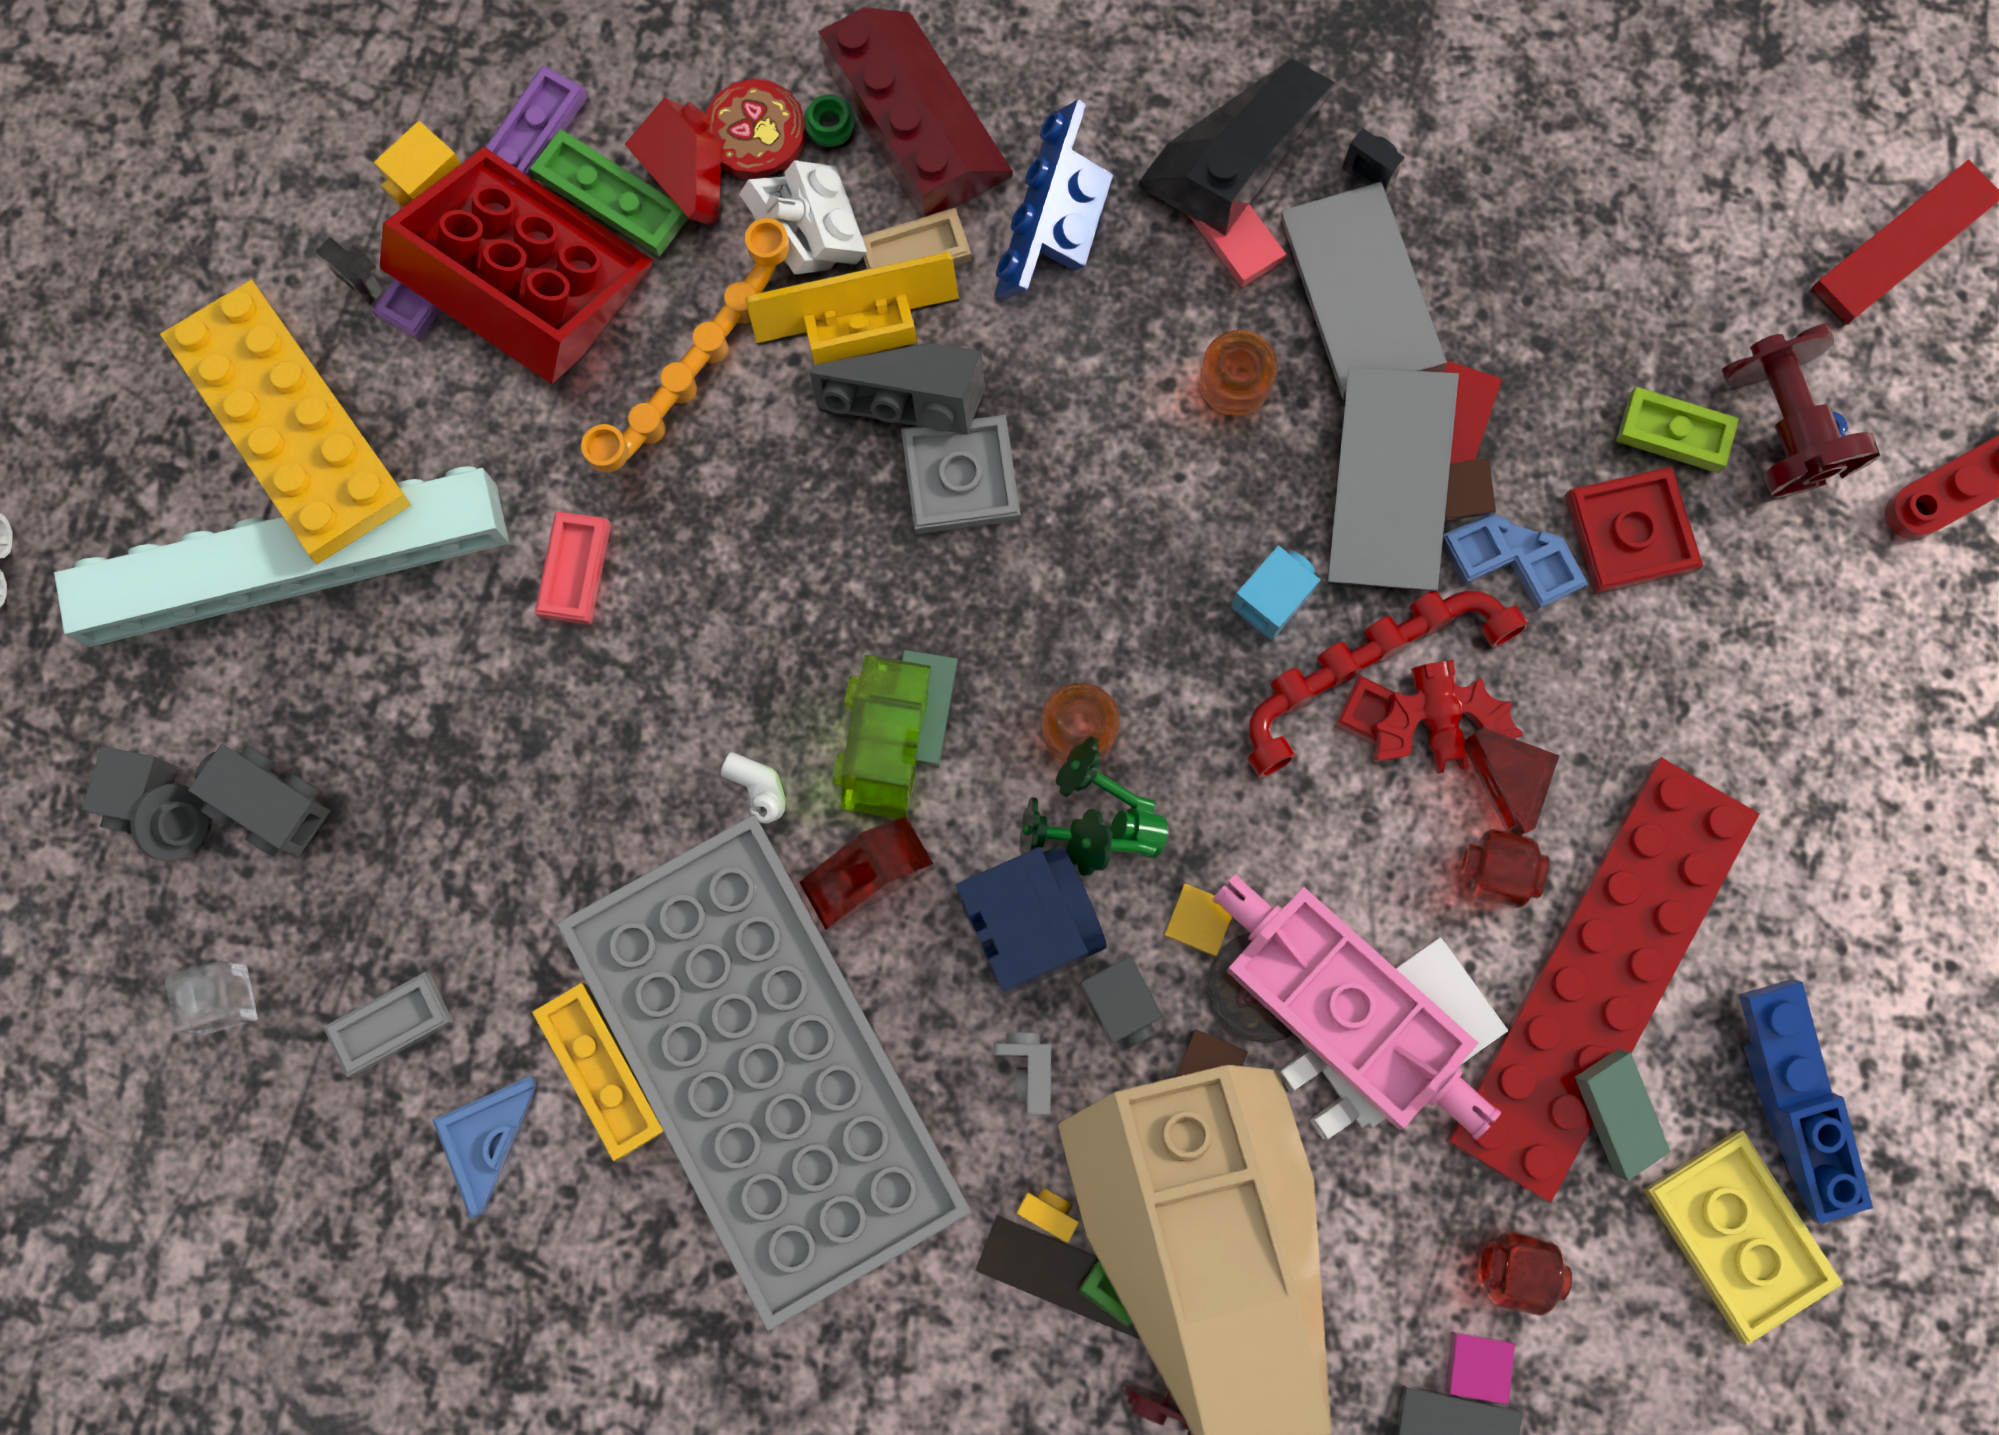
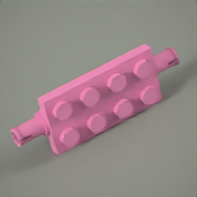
[1212,873,1501,1140]

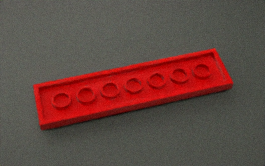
[1445,757,1760,1203]

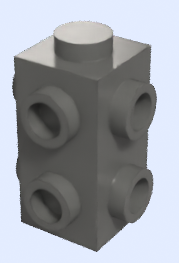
[188,743,331,857]

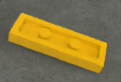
[532,983,665,1161]

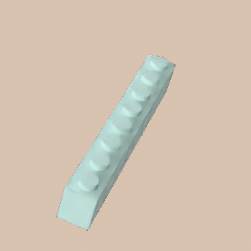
[54,466,509,647]

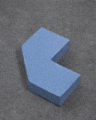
[1442,514,1588,611]

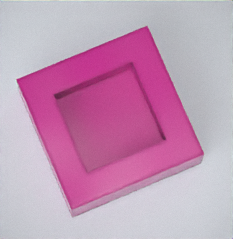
[1445,1331,1515,1404]

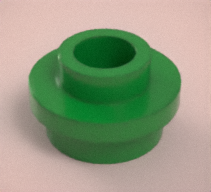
[804,94,855,147]

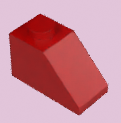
[625,97,721,226]

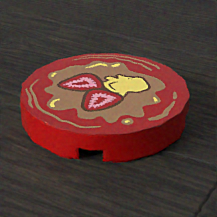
[705,79,807,180]

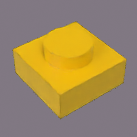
[1016,1187,1079,1243]

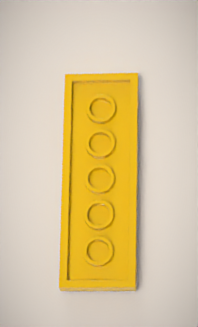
[160,279,411,565]

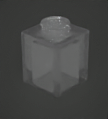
[164,961,258,1035]

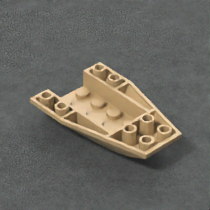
[1058,1065,1331,1435]

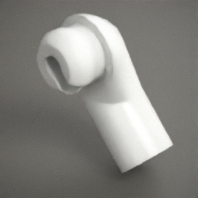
[721,752,786,824]

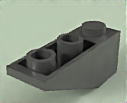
[810,343,985,435]

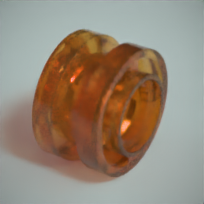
[1199,330,1278,415]
[1041,683,1120,764]

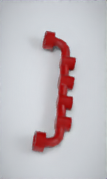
[1247,590,1530,778]

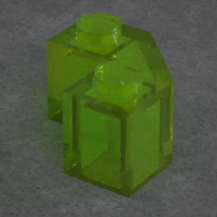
[833,655,931,820]

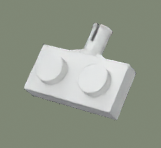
[766,160,867,264]

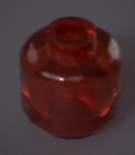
[1460,829,1549,908]
[1478,1231,1572,1316]

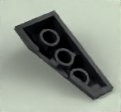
[1139,58,1335,236]

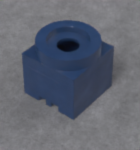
[955,845,1107,998]

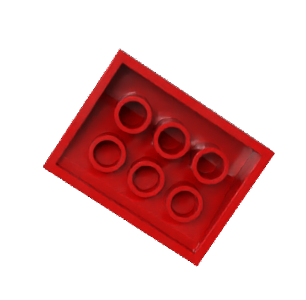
[379,147,653,384]

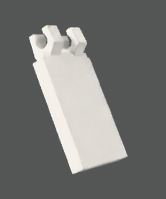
[1279,937,1508,1140]

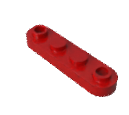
[1885,435,1999,540]

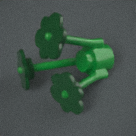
[1020,736,1168,876]

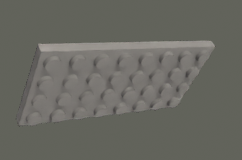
[556,814,972,1331]

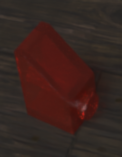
[799,816,933,930]

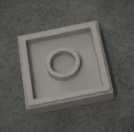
[901,415,1020,535]

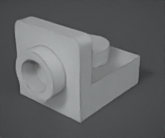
[994,1033,1051,1115]

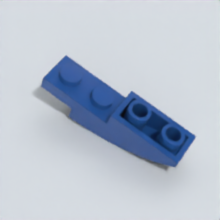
[1739,979,1873,1224]

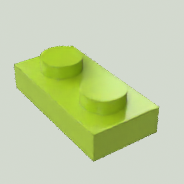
[1616,387,1739,473]

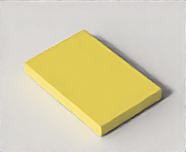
[1642,1130,1843,1345]

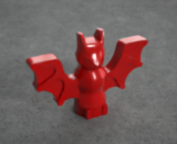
[1371,660,1523,774]

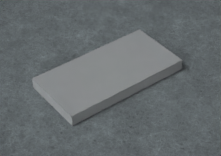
[1281,182,1447,400]
[1328,367,1459,591]

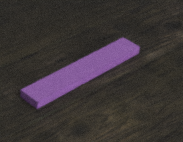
[372,65,588,342]

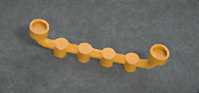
[581,218,790,473]

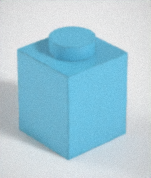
[1231,545,1321,641]

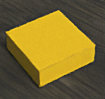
[1163,884,1232,958]

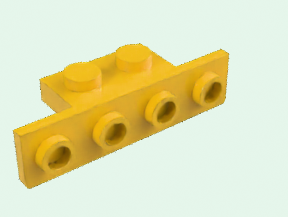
[745,252,959,365]

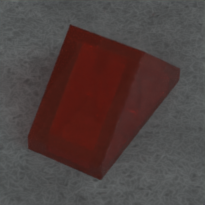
[1464,728,1560,841]

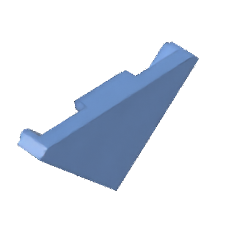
[432,1076,538,1219]

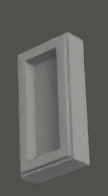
[323,972,454,1077]

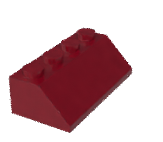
[818,7,1013,218]

